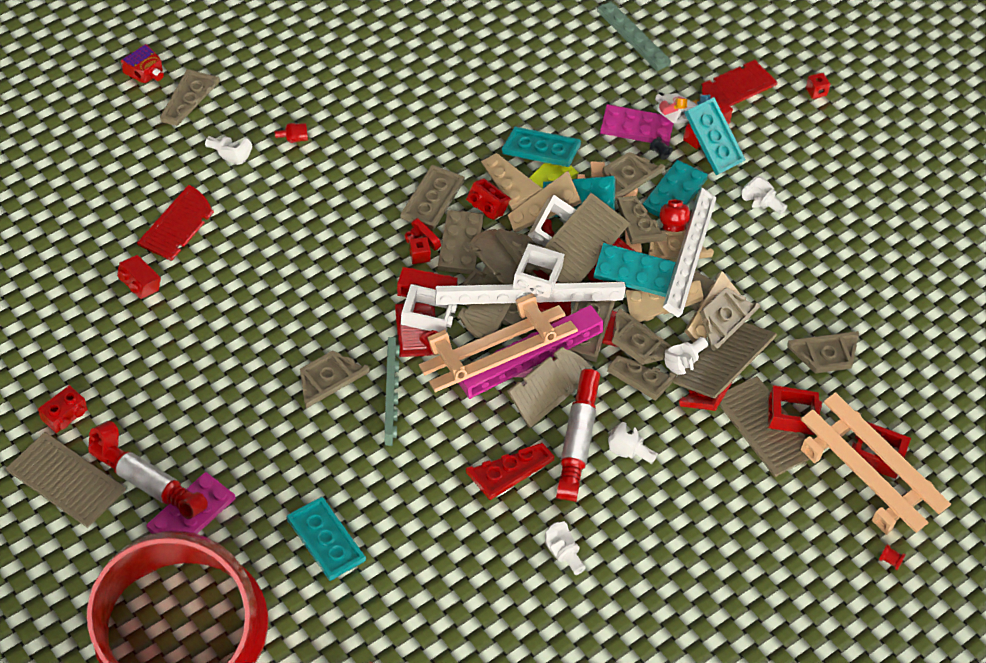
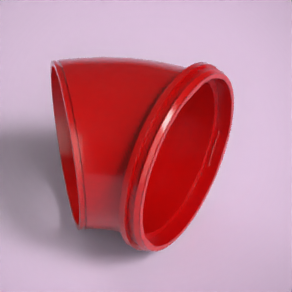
[87,531,268,663]

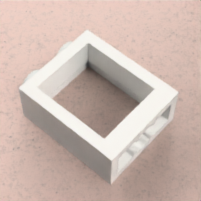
[528,195,576,247]
[513,243,565,298]
[401,284,457,332]

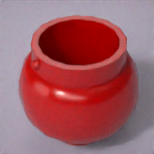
[660,199,690,232]

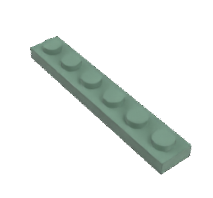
[597,1,671,71]
[385,337,400,446]

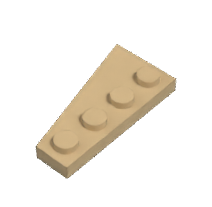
[481,153,542,211]
[508,171,582,233]
[684,271,741,342]
[625,281,703,322]

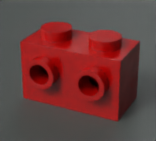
[466,178,511,220]
[117,255,161,299]
[38,385,88,434]

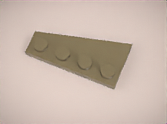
[160,69,220,126]

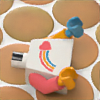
[655,92,710,124]

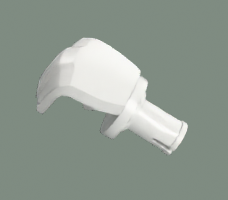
[205,136,252,165]
[741,176,787,215]
[664,337,708,375]
[608,422,658,464]
[545,522,586,575]

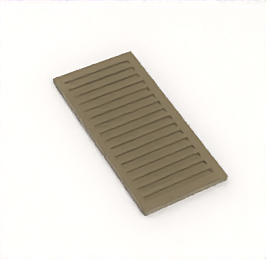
[536,193,630,283]
[673,322,777,398]
[719,376,810,477]
[6,432,126,528]

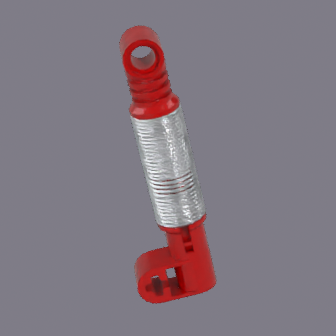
[556,369,600,502]
[88,420,208,519]

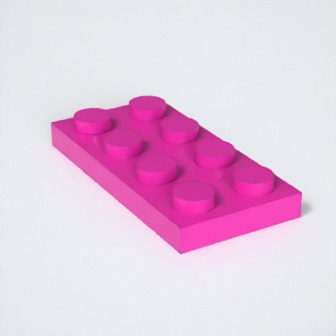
[600,104,674,146]
[146,472,236,534]

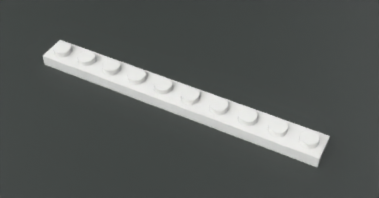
[663,188,716,317]
[435,282,626,305]

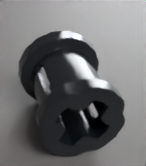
[650,137,673,160]

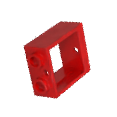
[768,385,823,435]
[852,421,911,479]

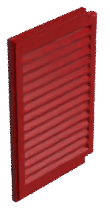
[395,303,436,357]

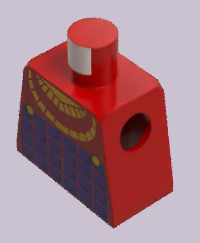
[121,44,164,83]

